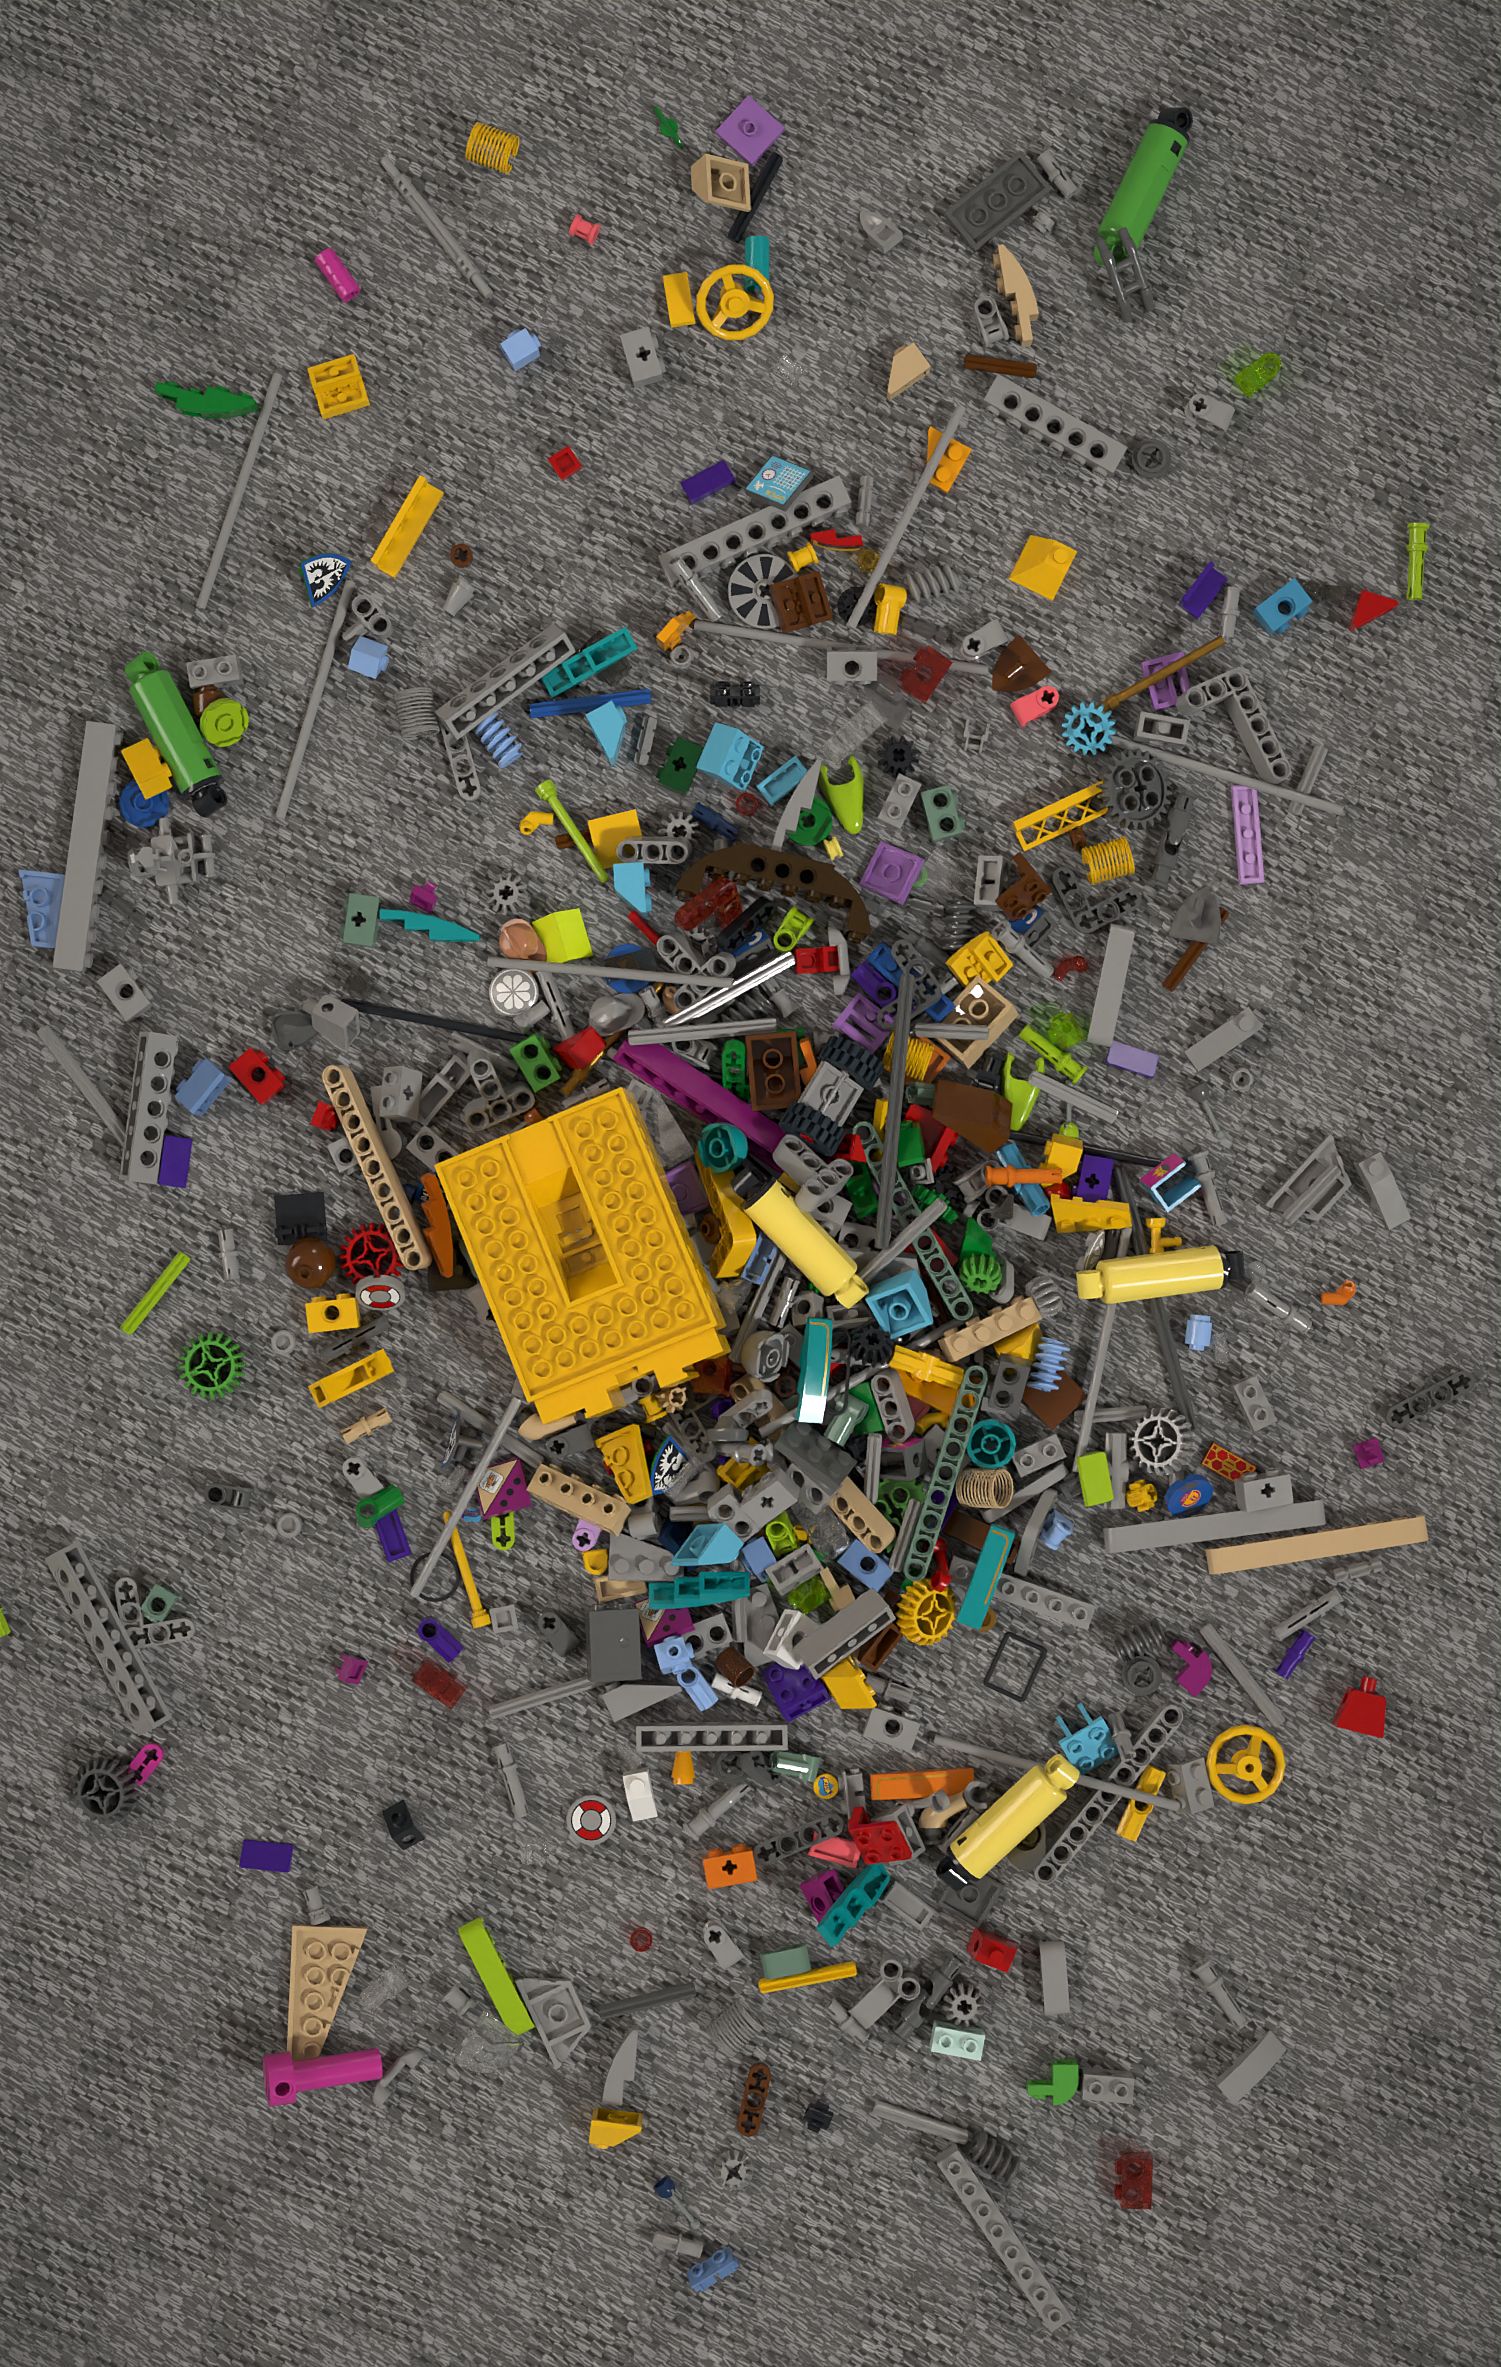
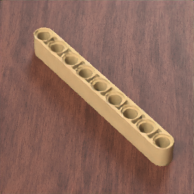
[322,1065,432,1270]
[730,1373,896,1553]
[1205,1515,1429,1574]

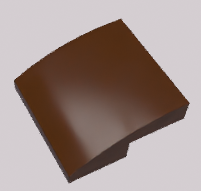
[769,571,833,634]
[1022,1370,1087,1431]

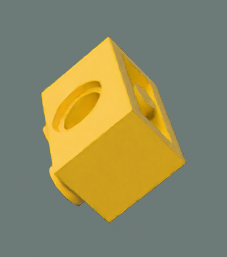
[305,1293,361,1333]

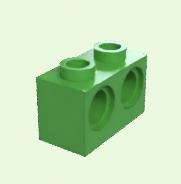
[509,1032,564,1092]

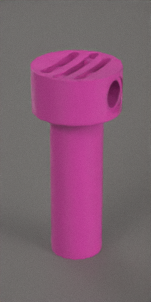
[263,2048,382,2107]

